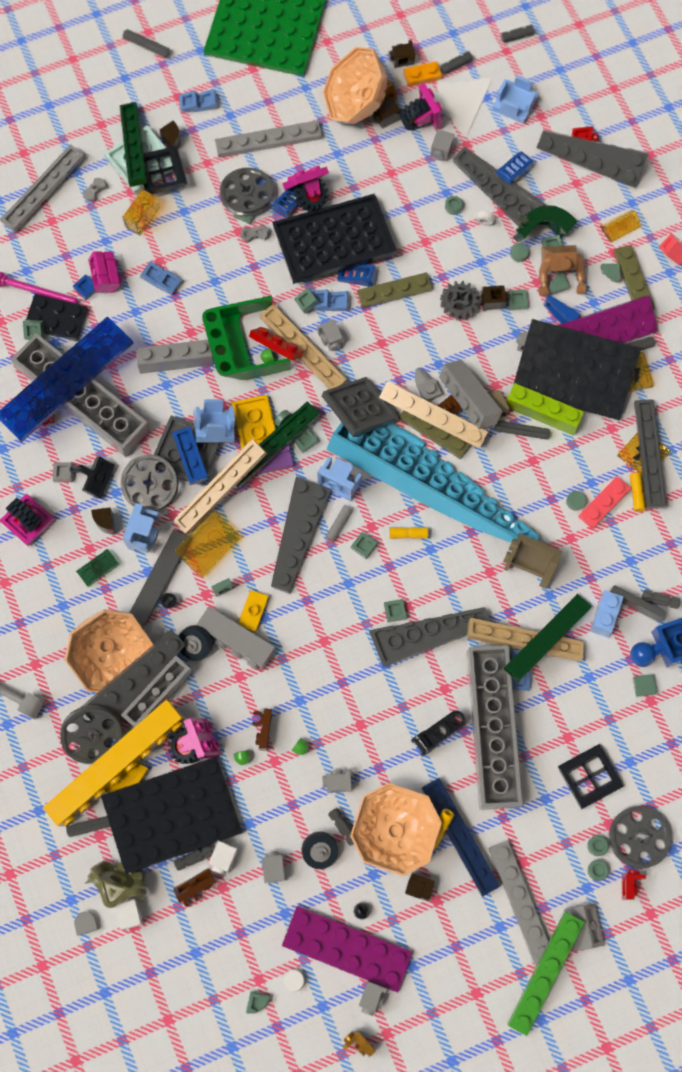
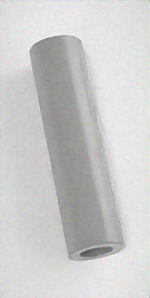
[325,505,352,542]

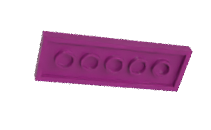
[558,295,658,343]
[282,906,412,993]

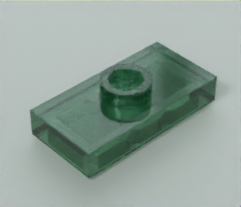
[76,549,119,587]

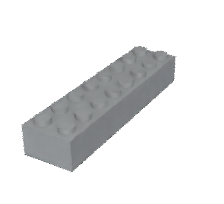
[11,333,150,457]
[467,645,523,810]

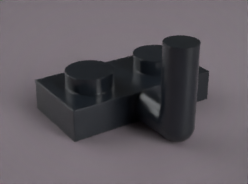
[69,456,115,499]

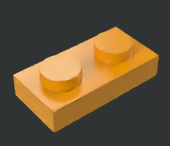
[403,61,442,87]

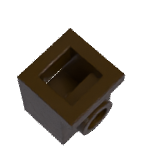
[388,40,415,68]
[481,285,509,311]

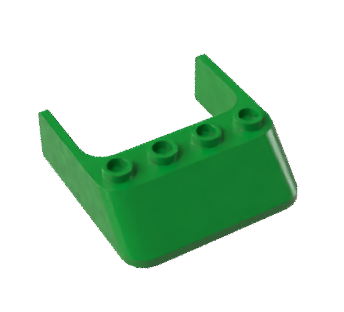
[202,296,291,380]

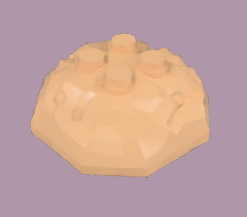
[323,47,388,124]
[64,609,153,693]
[350,783,442,876]

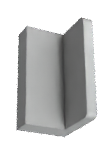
[564,904,604,951]

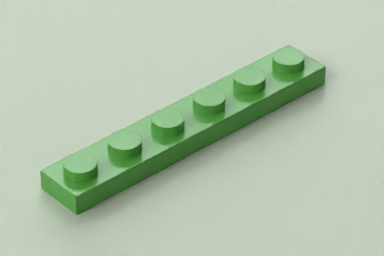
[507,911,585,1036]

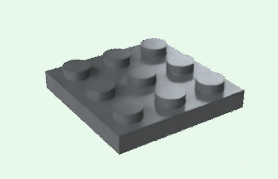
[321,377,398,437]
[154,415,221,486]

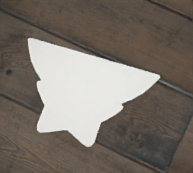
[434,78,492,137]

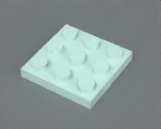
[104,125,172,195]

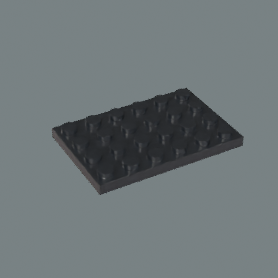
[272,193,397,284]
[513,319,641,421]
[101,756,243,875]

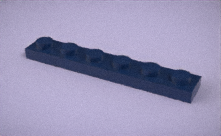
[421,778,500,897]

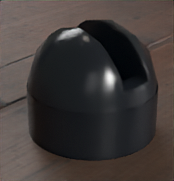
[160,593,176,609]
[354,903,370,920]

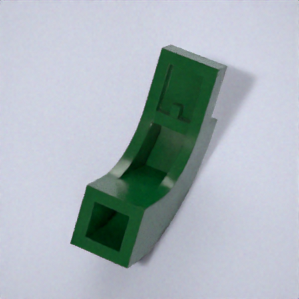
[513,205,577,243]

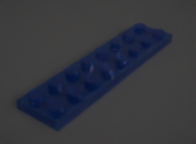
[0,316,134,443]

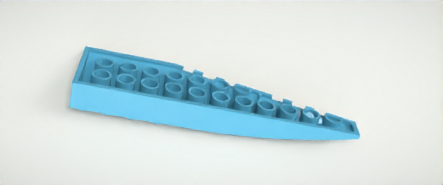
[327,422,539,543]

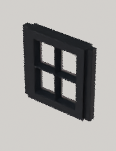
[143,146,188,195]
[557,744,624,810]

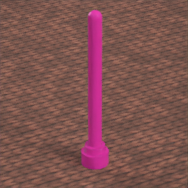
[0,272,78,304]

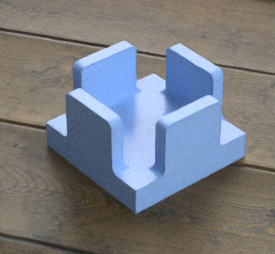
[492,75,539,124]
[193,399,235,442]
[317,457,362,501]
[122,503,161,553]

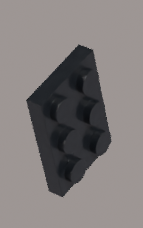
[26,294,88,342]

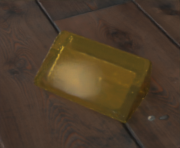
[600,210,641,242]

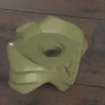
[85,860,148,908]

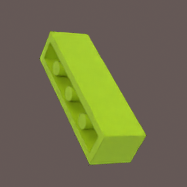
[506,383,584,436]

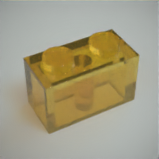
[122,189,160,235]

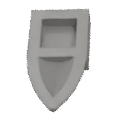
[415,368,442,401]

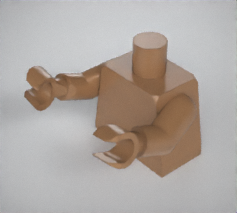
[538,245,586,296]

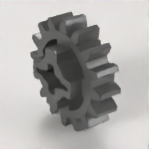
[440,281,480,320]

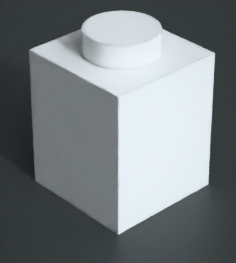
[209,841,238,875]
[115,897,143,930]

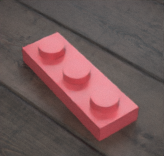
[578,476,631,529]

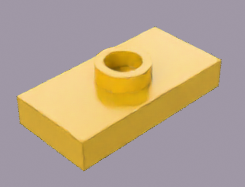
[238,590,269,633]

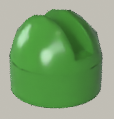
[261,348,275,363]
[291,738,308,755]
[233,750,250,765]

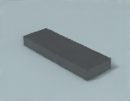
[609,585,667,623]

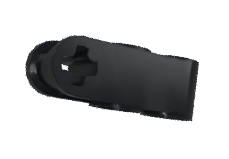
[411,711,465,757]

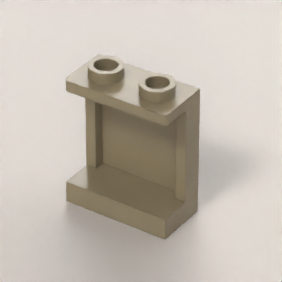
[503,533,563,589]

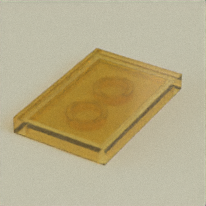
[174,511,242,578]

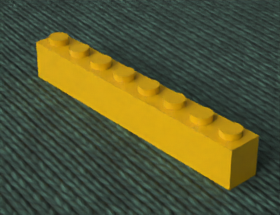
[42,700,186,827]

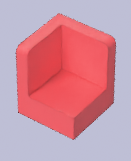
[659,233,682,265]

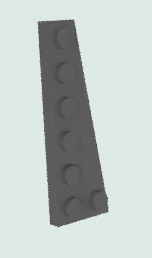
[536,130,649,188]
[453,146,546,226]
[271,476,331,594]
[369,607,491,668]
[81,629,185,727]

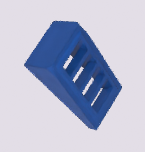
[496,151,533,184]
[273,187,300,218]
[337,264,378,287]
[544,295,581,324]

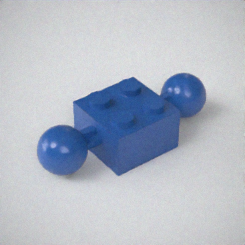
[630,618,682,668]

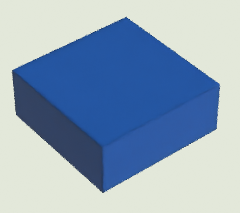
[73,274,95,300]

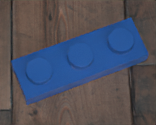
[172,427,208,486]

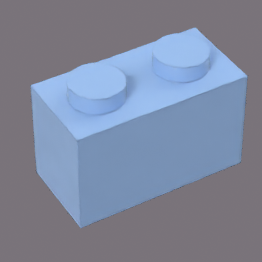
[589,590,623,638]

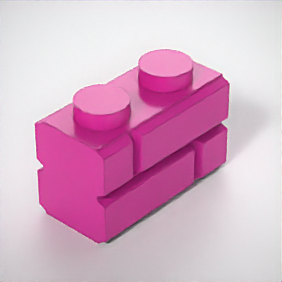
[88,251,122,293]

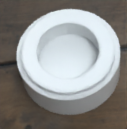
[476,211,495,225]
[283,970,304,992]

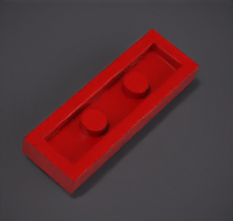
[249,327,304,361]

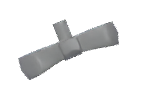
[83,178,106,202]
[241,224,268,242]

